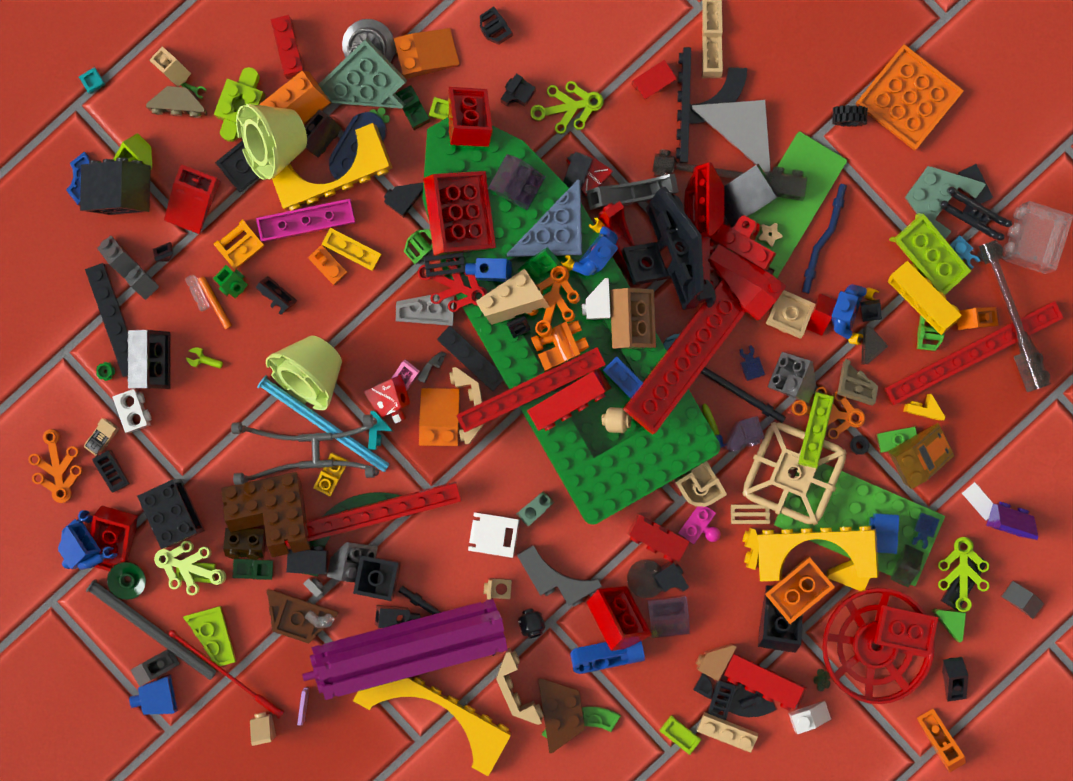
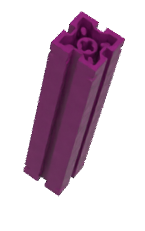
[302,599,508,700]

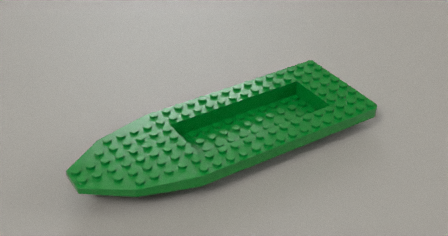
[422,117,720,525]

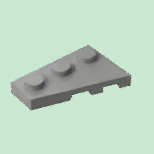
[396,295,455,326]

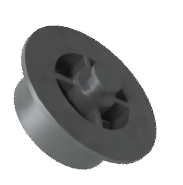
[342,19,395,62]

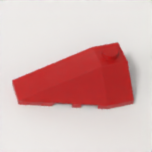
[708,244,786,321]

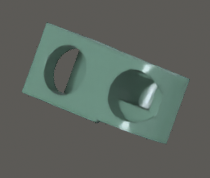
[516,491,554,527]

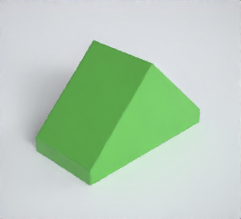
[932,609,966,643]

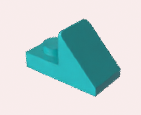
[368,411,394,450]

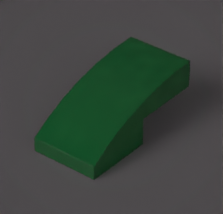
[395,85,431,130]
[232,559,273,580]

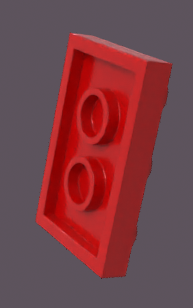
[874,605,939,656]

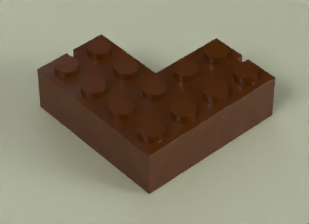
[221,472,310,557]

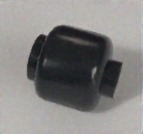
[518,609,545,639]

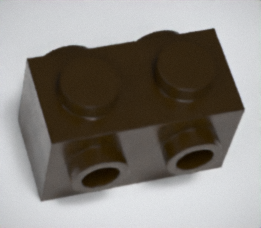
[223,528,266,560]

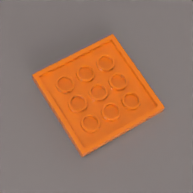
[855,44,964,151]

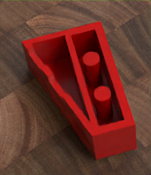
[627,514,690,563]

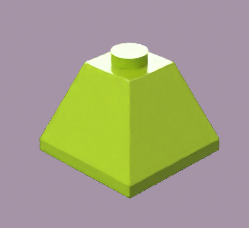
[113,133,152,169]

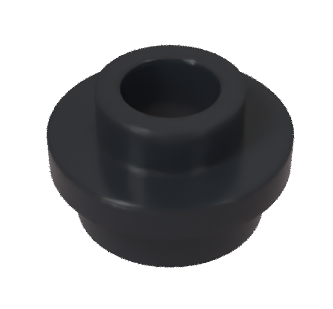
[850,435,869,455]

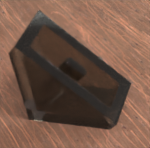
[861,325,888,365]
[890,544,924,587]

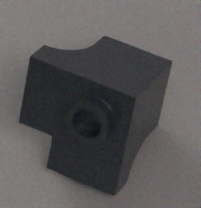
[501,73,536,107]
[652,562,689,592]

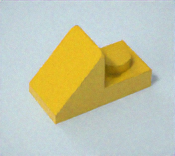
[903,394,945,421]

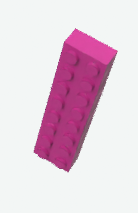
[256,199,356,243]

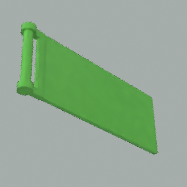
[729,132,847,278]

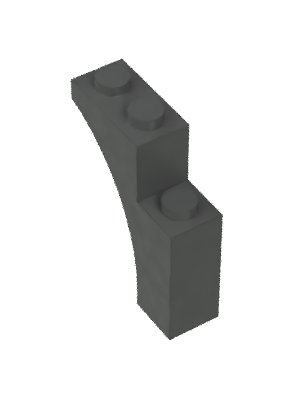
[586,174,679,210]
[517,545,602,606]

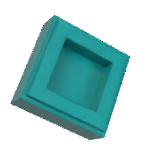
[79,67,106,94]

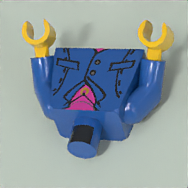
[561,218,618,276]
[831,284,879,345]

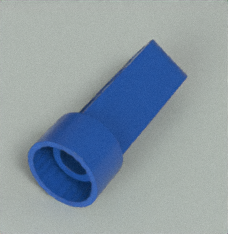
[570,641,645,674]

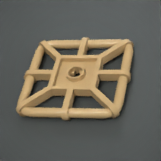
[742,422,847,525]

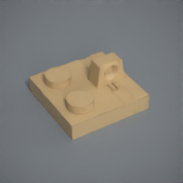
[766,290,815,339]

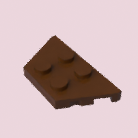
[267,589,339,644]
[538,679,585,754]

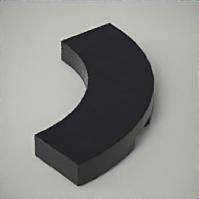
[689,68,747,125]

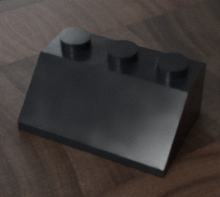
[127,330,170,389]

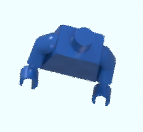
[58,510,117,570]

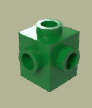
[213,265,248,299]

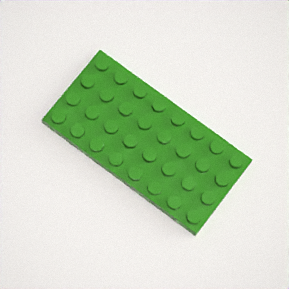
[773,464,945,586]

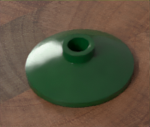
[107,562,146,600]

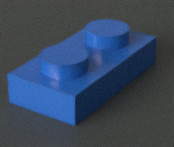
[603,356,643,398]

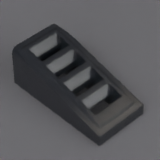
[92,450,130,493]
[707,680,737,720]

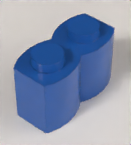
[869,513,899,554]

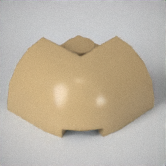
[675,461,727,507]

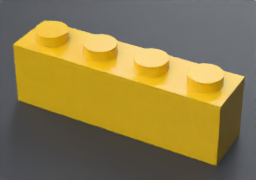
[887,261,962,336]

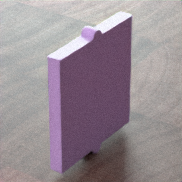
[297,687,309,725]

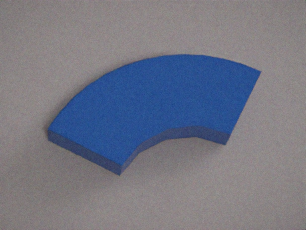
[66,152,91,205]

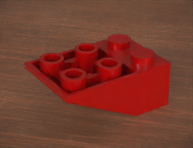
[164,164,221,234]

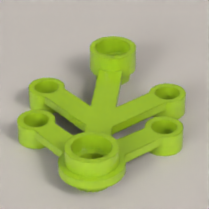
[531,81,603,135]
[938,537,989,612]

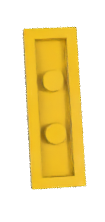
[321,228,382,271]

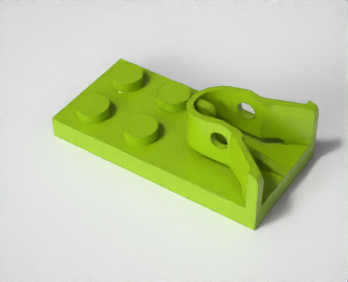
[889,213,971,295]

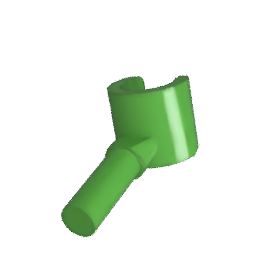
[181,83,207,99]

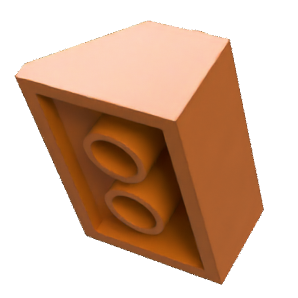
[259,70,331,124]

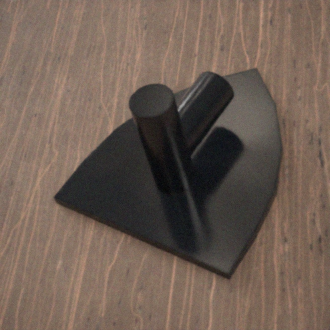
[729,685,776,717]

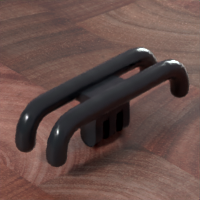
[939,187,1012,241]

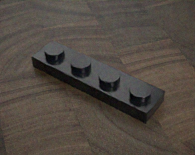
[437,326,504,391]

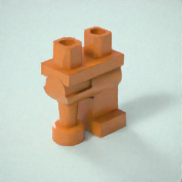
[531,321,589,371]

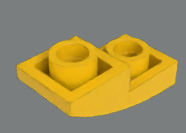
[313,452,349,496]
[743,528,758,570]

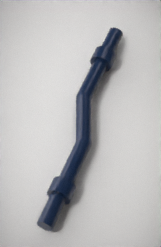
[802,184,847,294]

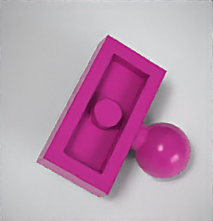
[678,506,721,544]

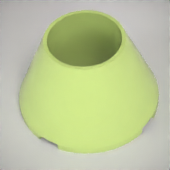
[236,104,307,180]
[266,335,342,410]

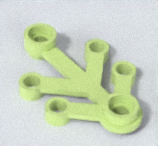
[154,541,226,595]

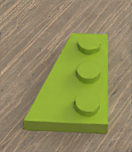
[183,606,236,666]

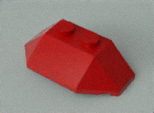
[685,162,724,238]

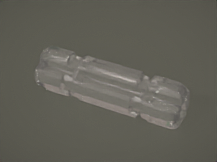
[185,275,210,311]

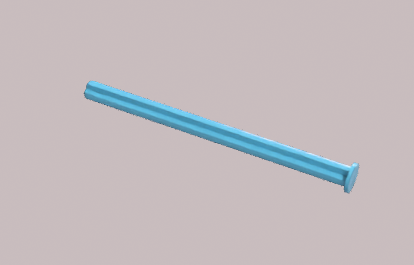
[257,375,389,472]

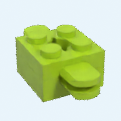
[214,67,266,142]

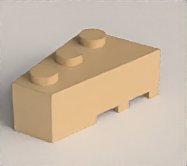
[476,269,550,325]

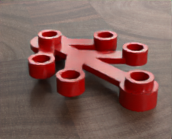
[418,258,488,312]

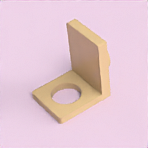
[484,578,512,600]

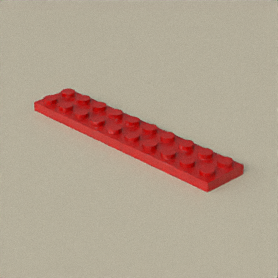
[623,278,746,435]

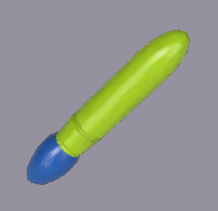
[702,404,723,448]

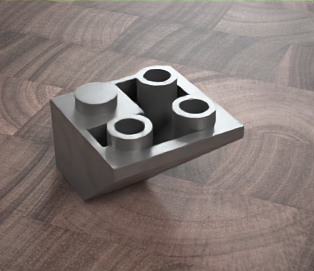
[767,352,816,403]
[327,542,378,583]

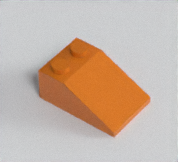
[393,28,460,79]
[419,388,459,446]
[765,556,835,624]

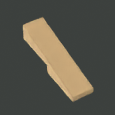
[702,0,723,78]

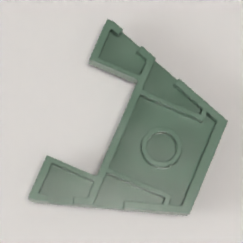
[904,166,986,239]

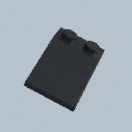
[758,585,803,653]

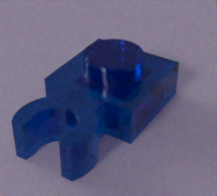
[739,345,765,381]
[912,513,940,549]

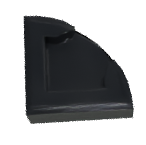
[693,673,713,699]

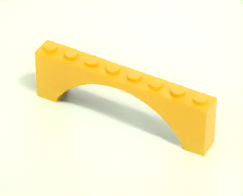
[353,676,511,776]

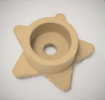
[758,223,783,247]

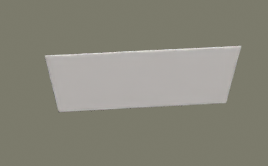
[962,482,993,521]

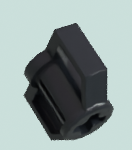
[480,6,513,45]

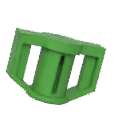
[404,229,433,264]
[917,315,945,351]

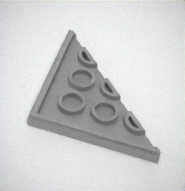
[691,100,771,174]

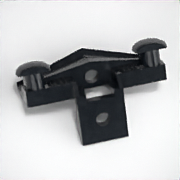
[621,187,716,310]

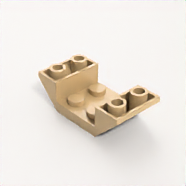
[449,367,485,445]
[496,648,544,725]

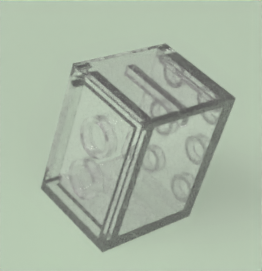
[1002,201,1073,274]

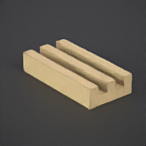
[731,505,770,524]

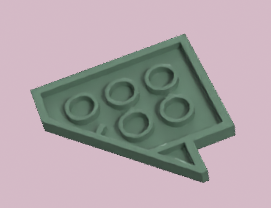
[319,38,407,109]

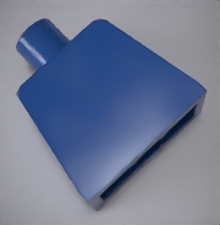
[465,258,512,282]
[129,675,178,715]

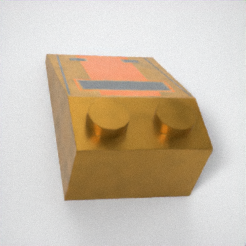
[888,423,954,489]

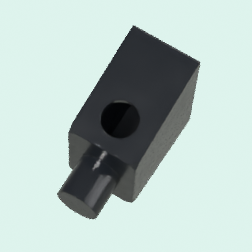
[375,605,420,628]

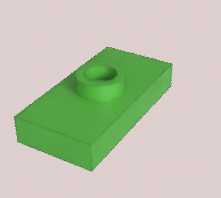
[877,427,917,453]

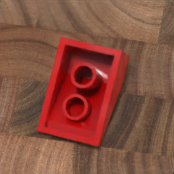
[448,87,493,147]
[91,505,138,571]

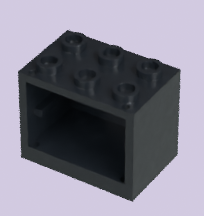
[80,158,151,215]
[137,479,205,549]

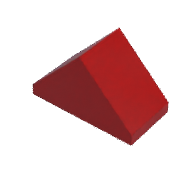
[806,293,836,336]

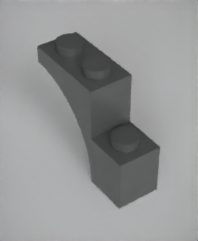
[97,235,159,300]

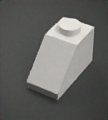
[582,278,610,320]
[788,701,831,734]

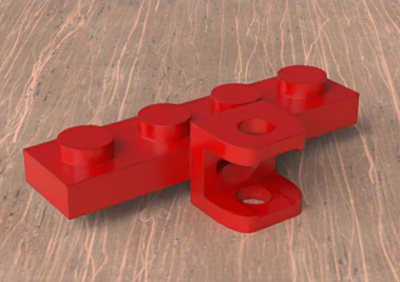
[709,215,776,270]

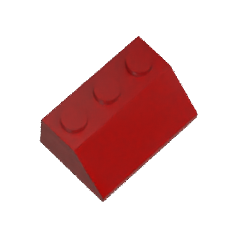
[586,586,652,651]

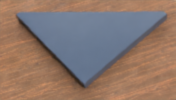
[507,180,582,257]

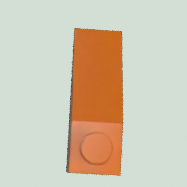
[917,709,966,773]

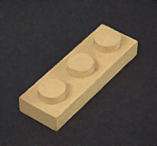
[697,712,758,753]

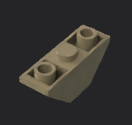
[146,86,207,118]

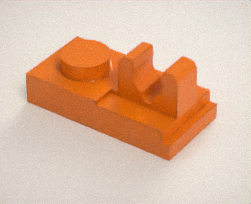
[308,245,348,285]

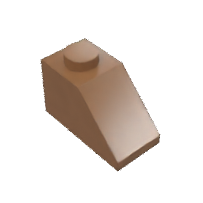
[695,644,736,681]

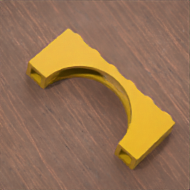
[272,123,393,211]
[757,526,879,581]

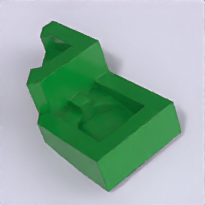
[517,247,560,278]

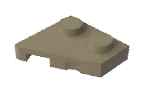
[837,359,878,406]

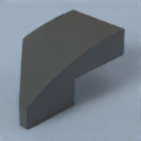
[417,352,446,383]

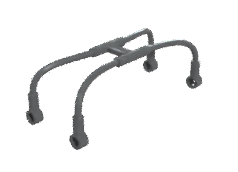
[231,414,379,485]

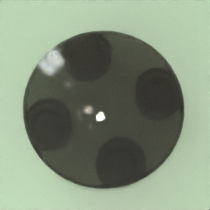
[627,560,661,598]

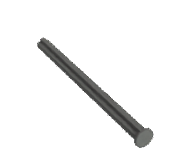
[86,579,217,680]

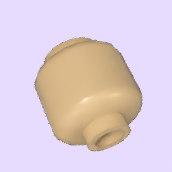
[602,407,631,433]

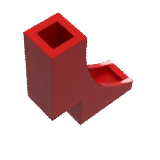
[595,201,650,282]

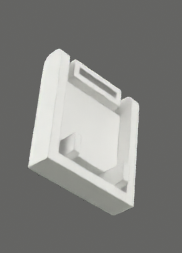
[468,512,520,558]

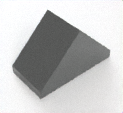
[1001,581,1044,619]

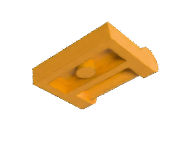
[213,219,265,270]

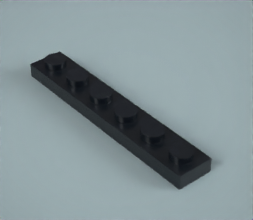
[676,47,691,165]
[85,263,128,378]

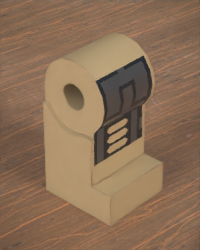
[84,418,120,457]

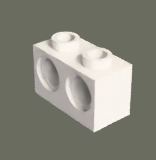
[113,389,152,433]

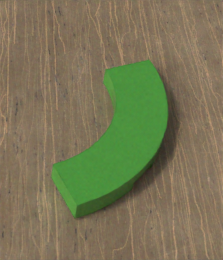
[542,706,621,738]

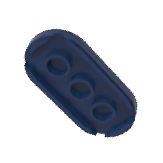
[329,112,387,180]

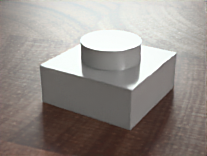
[303,577,324,598]

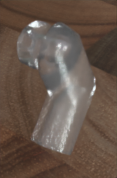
[305,610,334,628]

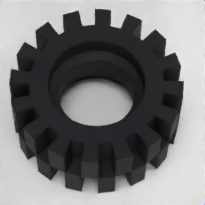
[832,105,868,127]

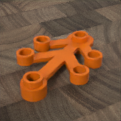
[528,266,580,337]
[791,387,865,439]
[28,429,83,503]

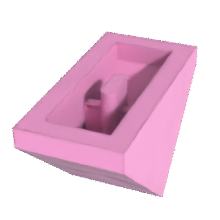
[392,360,421,391]

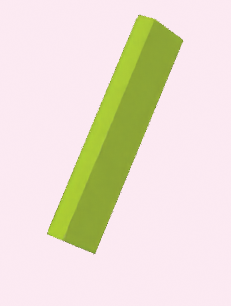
[798,392,834,469]

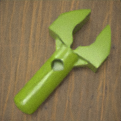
[186,347,223,369]

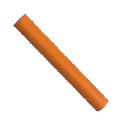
[198,276,232,330]

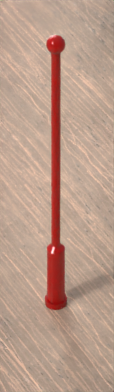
[169,630,284,719]

